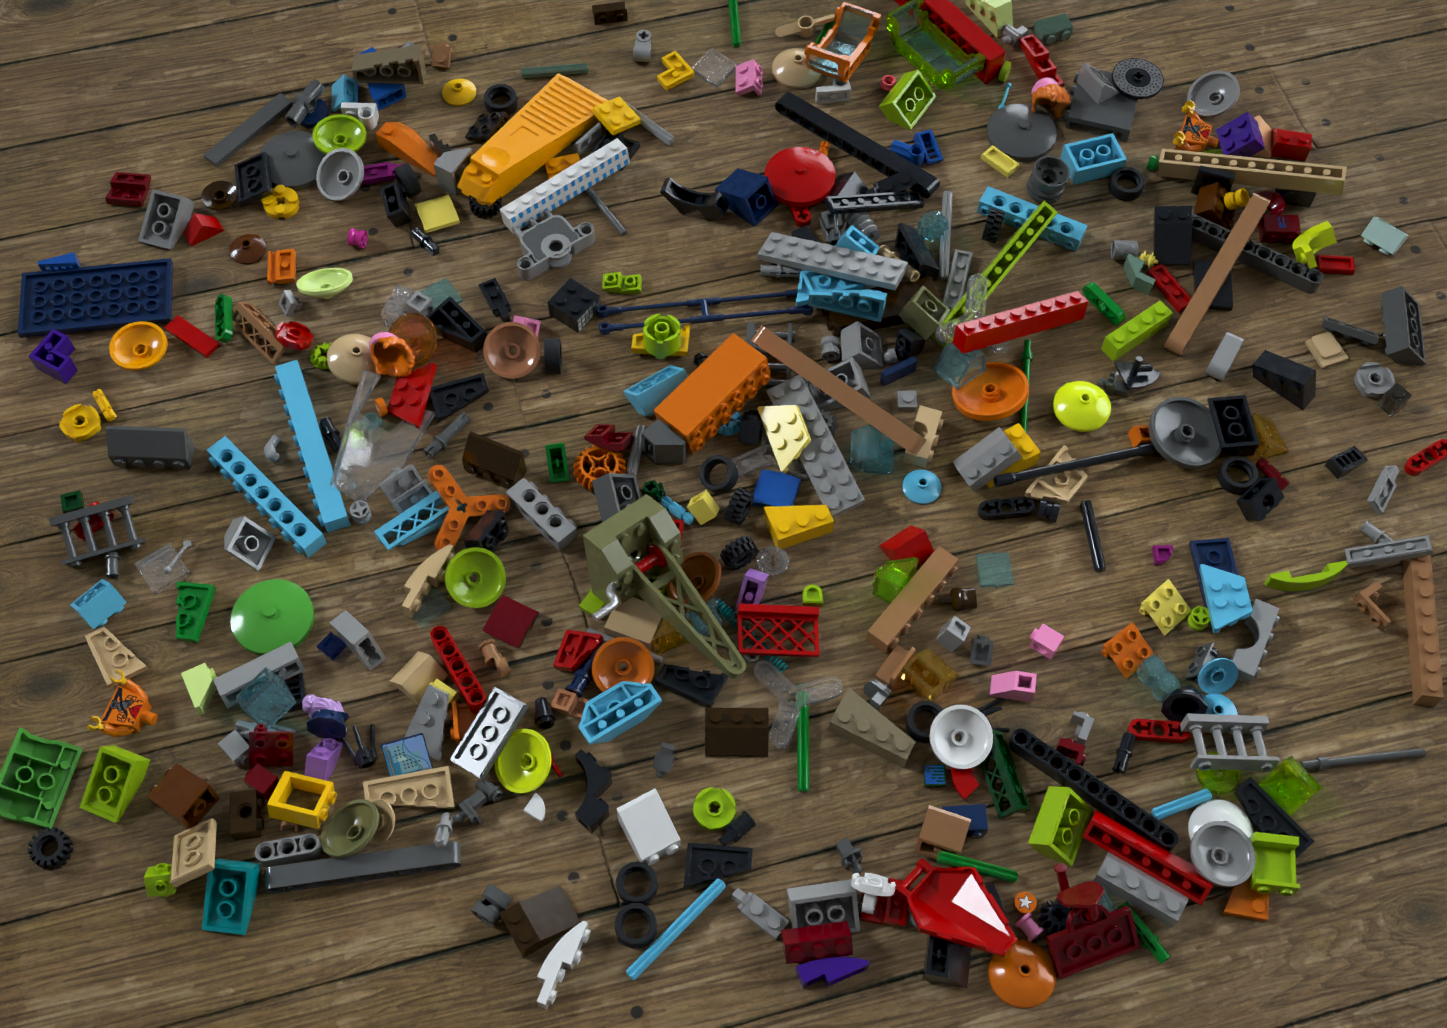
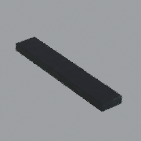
[824,191,925,214]

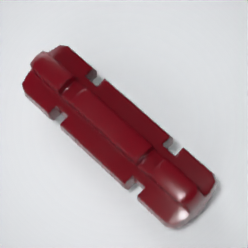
[1256,457,1289,490]

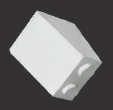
[617,789,681,866]

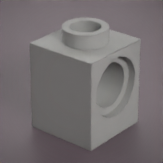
[405,291,434,324]
[935,616,971,652]
[218,730,249,768]

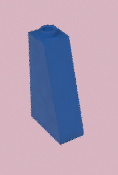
[359,47,407,111]

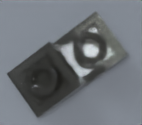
[429,134,454,157]

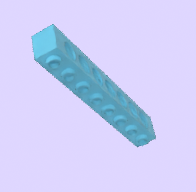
[207,436,327,558]

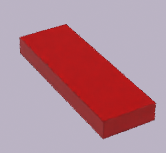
[1146,264,1191,313]
[165,315,220,358]

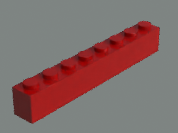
[952,291,1089,354]

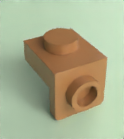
[431,43,454,69]

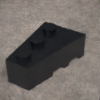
[422,296,487,353]
[1253,350,1316,410]

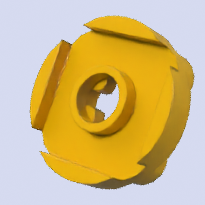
[262,185,299,219]
[59,404,101,443]

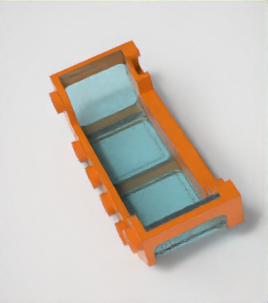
[804,2,882,82]

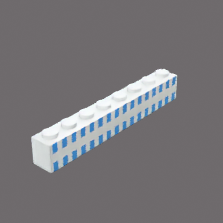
[500,139,630,234]

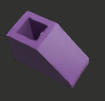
[304,738,343,781]

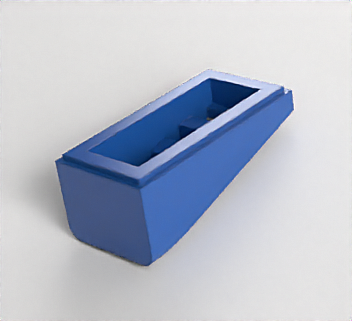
[913,129,944,165]
[37,252,81,271]

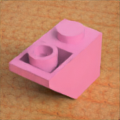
[989,671,1037,703]

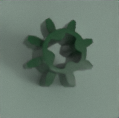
[640,480,666,503]

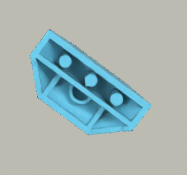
[579,681,662,745]

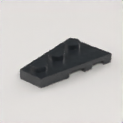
[430,373,489,423]
[655,664,728,708]
[684,843,753,888]

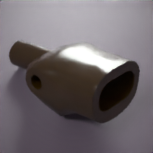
[938,587,977,611]

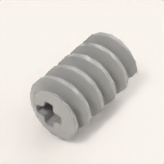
[845,212,881,242]

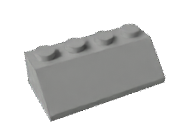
[1093,852,1188,928]

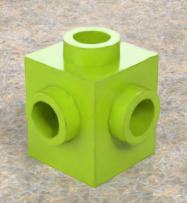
[144,863,178,897]

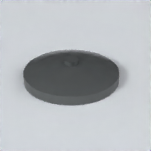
[986,104,1057,162]
[259,131,327,191]
[1148,397,1221,469]

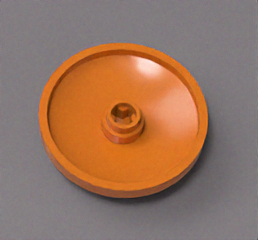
[952,362,1029,421]

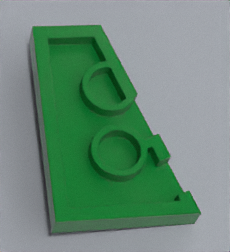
[176,581,216,643]

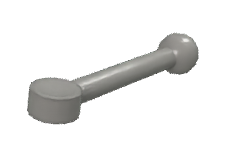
[163,540,192,574]

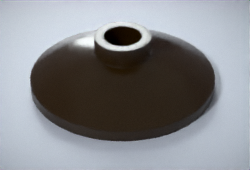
[201,181,238,210]

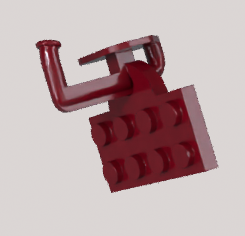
[1046,863,1140,980]

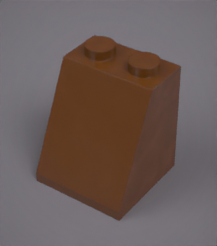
[147,763,220,830]

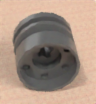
[1026,156,1070,204]

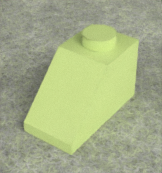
[181,663,217,716]

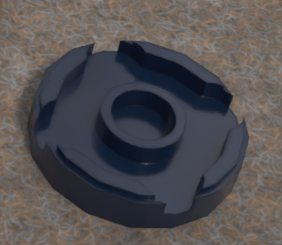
[300,99,329,128]

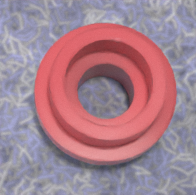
[880,75,897,91]

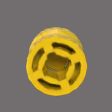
[1224,188,1250,210]

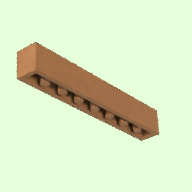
[1402,555,1444,707]

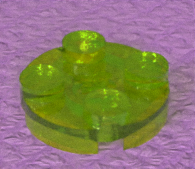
[1196,751,1241,795]

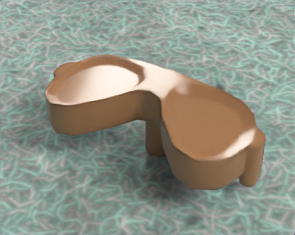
[280,821,311,833]

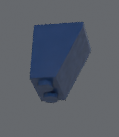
[715,168,778,227]

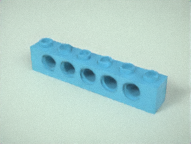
[977,186,1088,252]

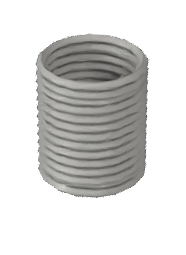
[1111,240,1138,260]

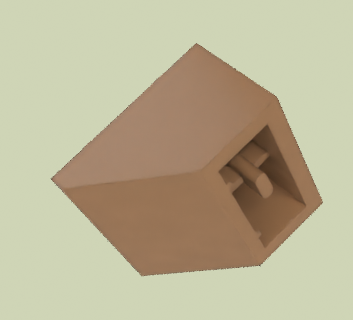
[914,805,971,860]

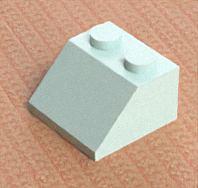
[1361,217,1409,255]

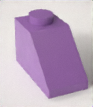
[734,568,769,612]

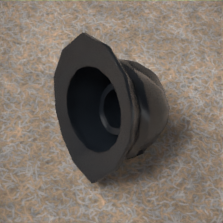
[1161,686,1208,722]

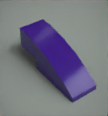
[795,957,869,988]

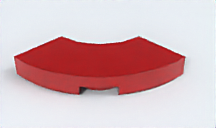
[951,767,980,801]

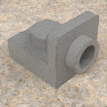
[1070,711,1094,745]

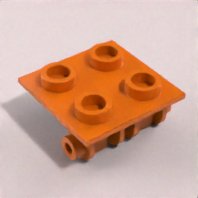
[1101,622,1155,679]

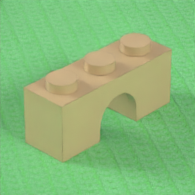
[903,405,944,468]

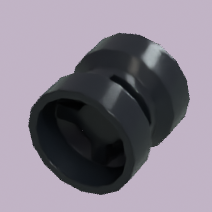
[1036,499,1060,523]

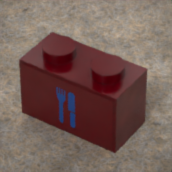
[1258,214,1301,244]

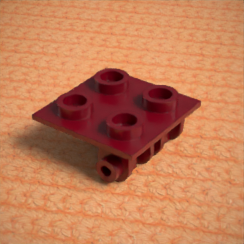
[249,723,294,767]

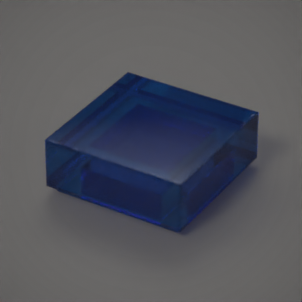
[316,632,347,661]

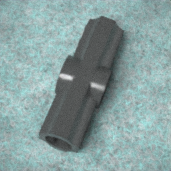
[284,79,325,128]

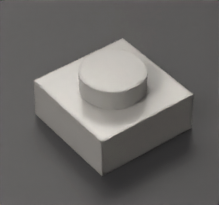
[897,391,918,411]

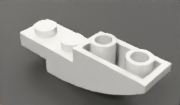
[537,921,591,1010]

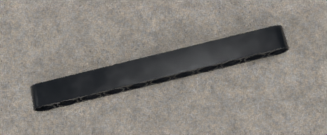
[775,92,940,199]

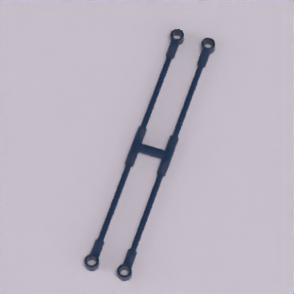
[597,289,813,335]

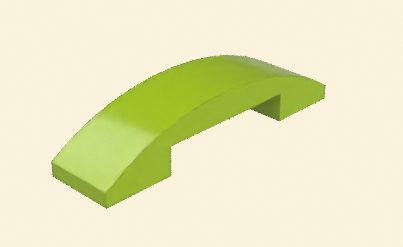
[1264,561,1348,591]

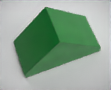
[545,442,570,483]

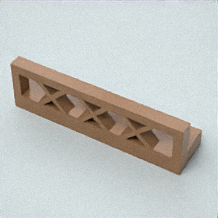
[233,302,294,365]

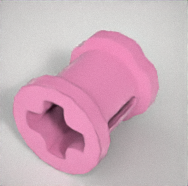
[1015,912,1044,943]

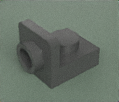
[969,635,994,666]

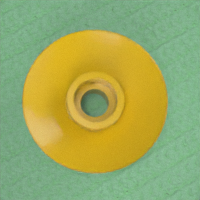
[442,79,476,106]

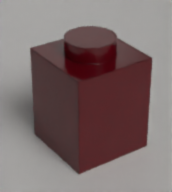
[243,763,279,801]

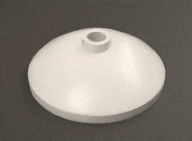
[929,705,993,769]
[1188,799,1254,861]

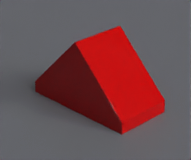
[183,213,224,247]

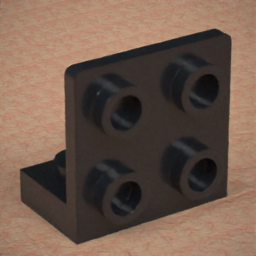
[465,112,510,141]

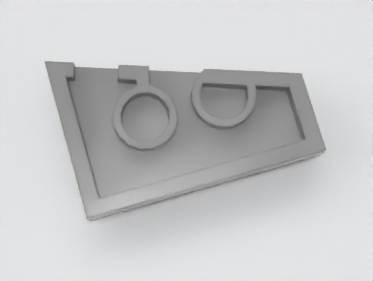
[404,684,449,761]

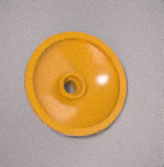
[109,321,168,371]

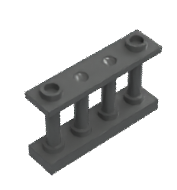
[746,322,795,387]
[49,495,147,567]

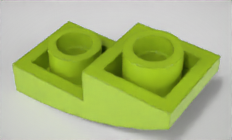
[602,272,642,294]

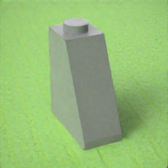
[329,610,386,671]

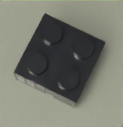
[547,278,601,333]

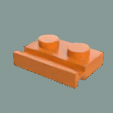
[267,249,296,285]

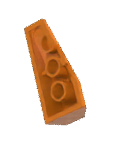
[375,122,440,177]

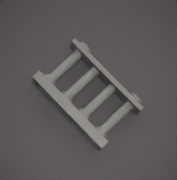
[1180,714,1280,772]

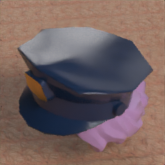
[302,694,349,740]

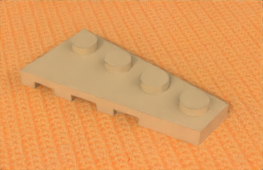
[363,766,455,809]

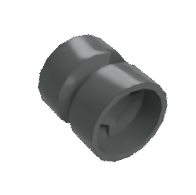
[470,884,512,927]

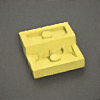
[415,194,460,233]

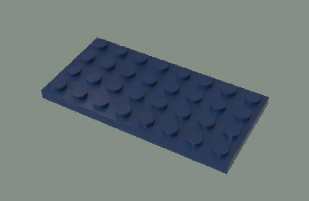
[18,258,173,338]

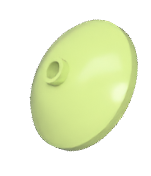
[296,268,353,299]

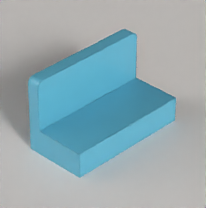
[331,74,358,112]

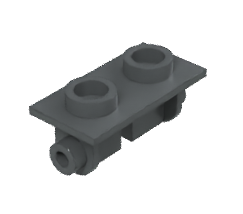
[1185,642,1219,684]

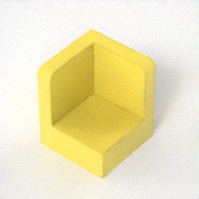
[687,490,720,525]

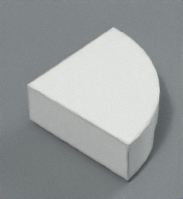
[524,793,545,823]

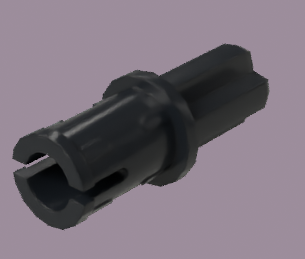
[411,228,440,256]
[320,417,344,453]
[1112,732,1136,774]

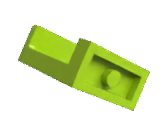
[1249,832,1300,897]

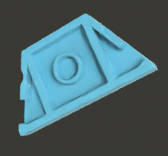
[796,270,864,307]
[1199,564,1253,633]

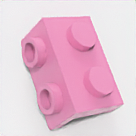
[736,59,763,96]

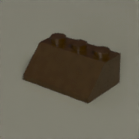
[462,431,527,488]
[705,708,769,757]

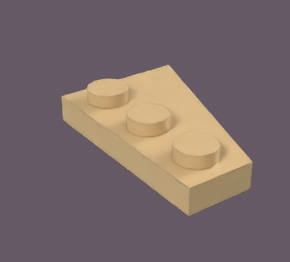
[85,627,148,688]

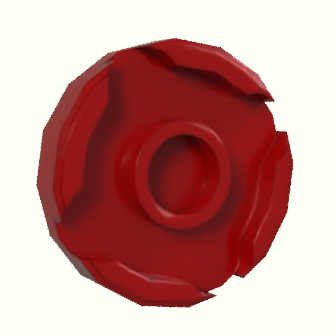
[274,321,314,350]

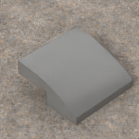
[379,464,433,515]

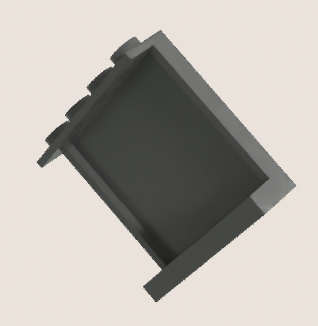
[1064,70,1138,142]

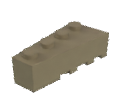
[352,44,426,84]
[828,687,915,768]

